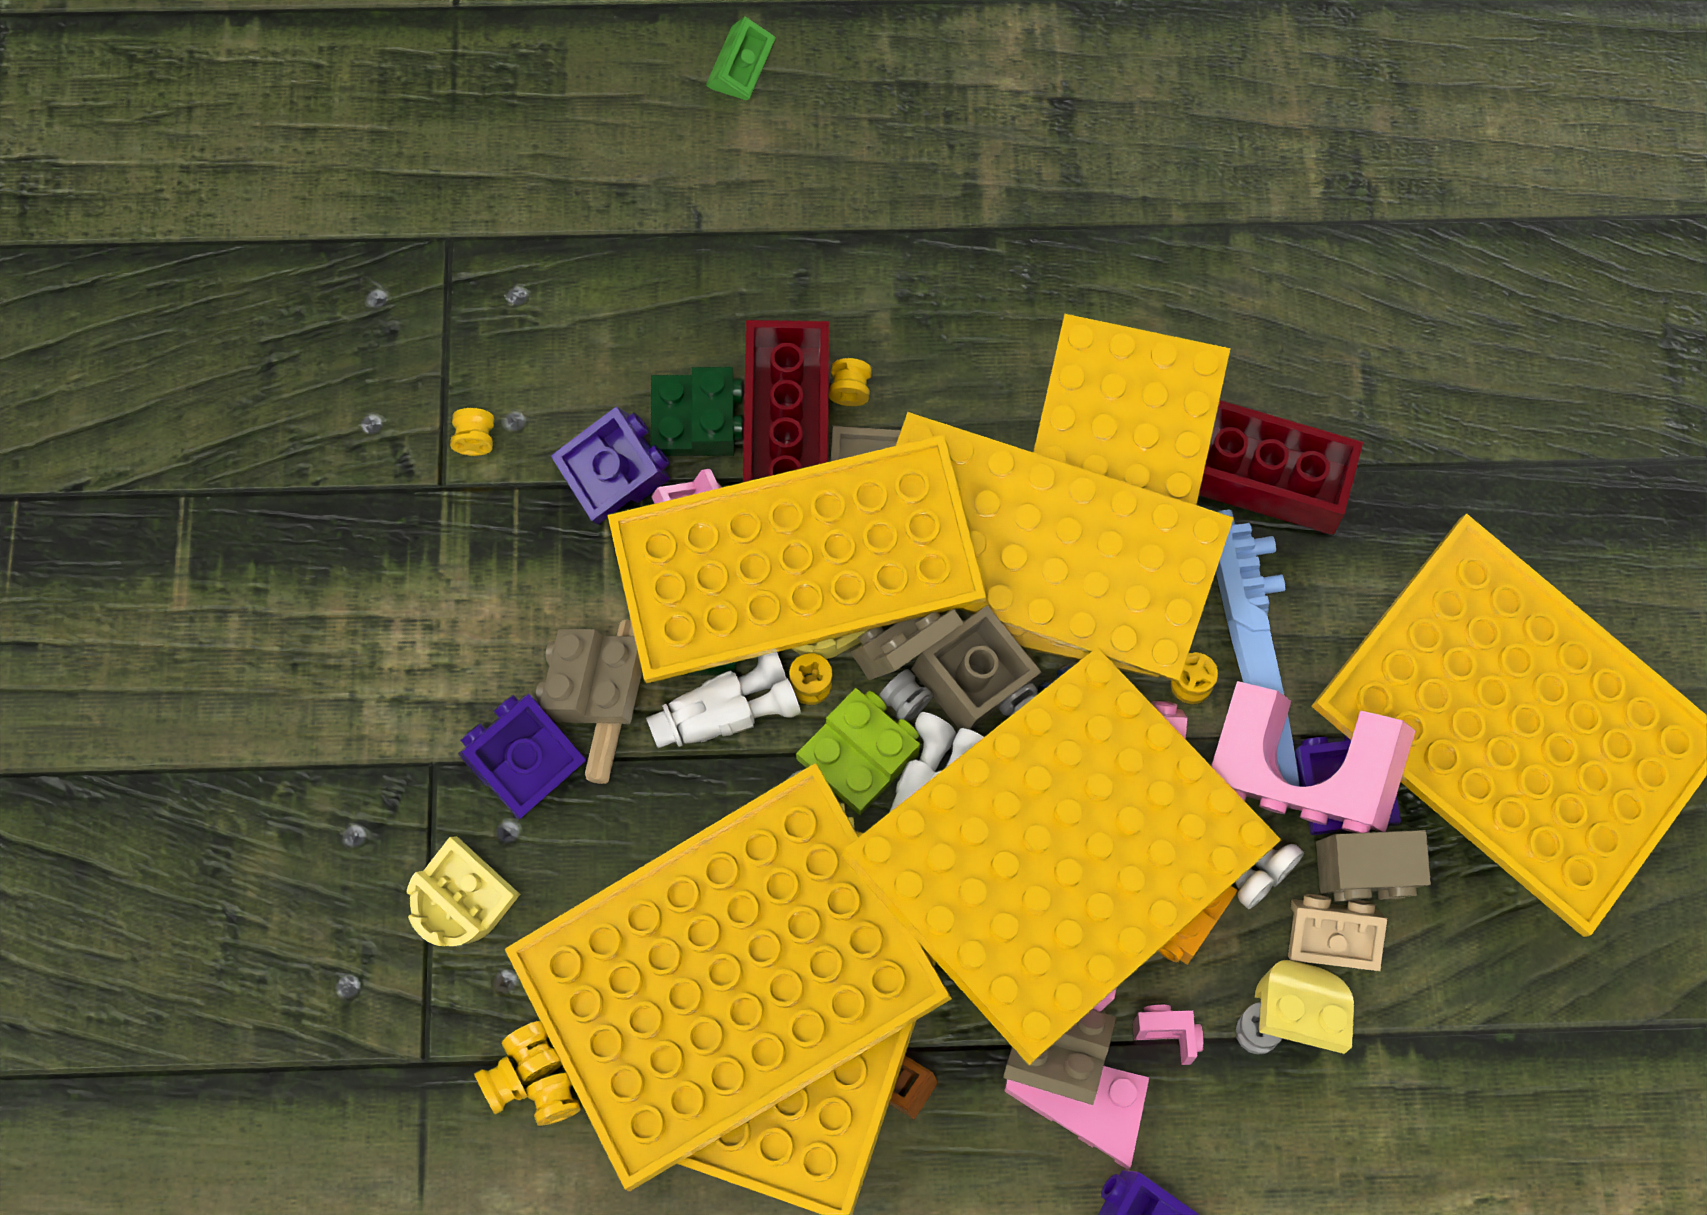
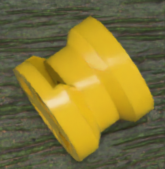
[828,358,872,406]
[450,408,494,456]
[1170,652,1218,704]
[789,653,832,705]
[474,1056,528,1115]
[526,1073,581,1126]

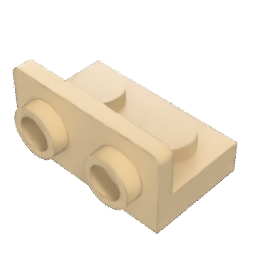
[1288,894,1387,971]

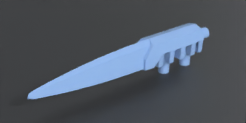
[1216,510,1300,787]

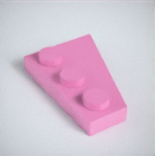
[1004,1066,1149,1170]

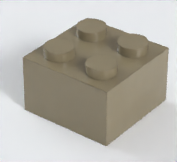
[911,605,1041,730]
[1316,830,1431,902]

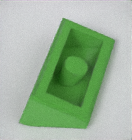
[706,16,776,100]

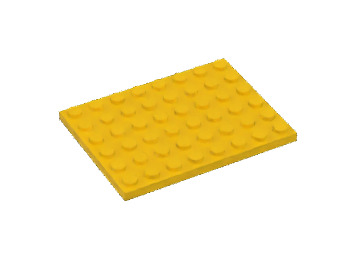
[1311,514,1707,937]
[841,647,1281,1066]
[505,763,952,1191]

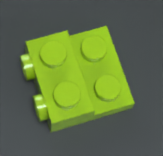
[796,688,920,815]

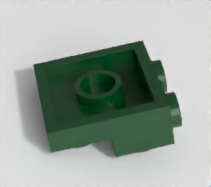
[650,367,742,456]

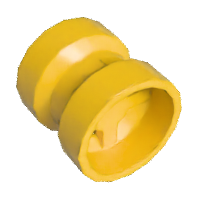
[501,1021,562,1085]

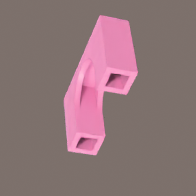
[1211,681,1415,833]

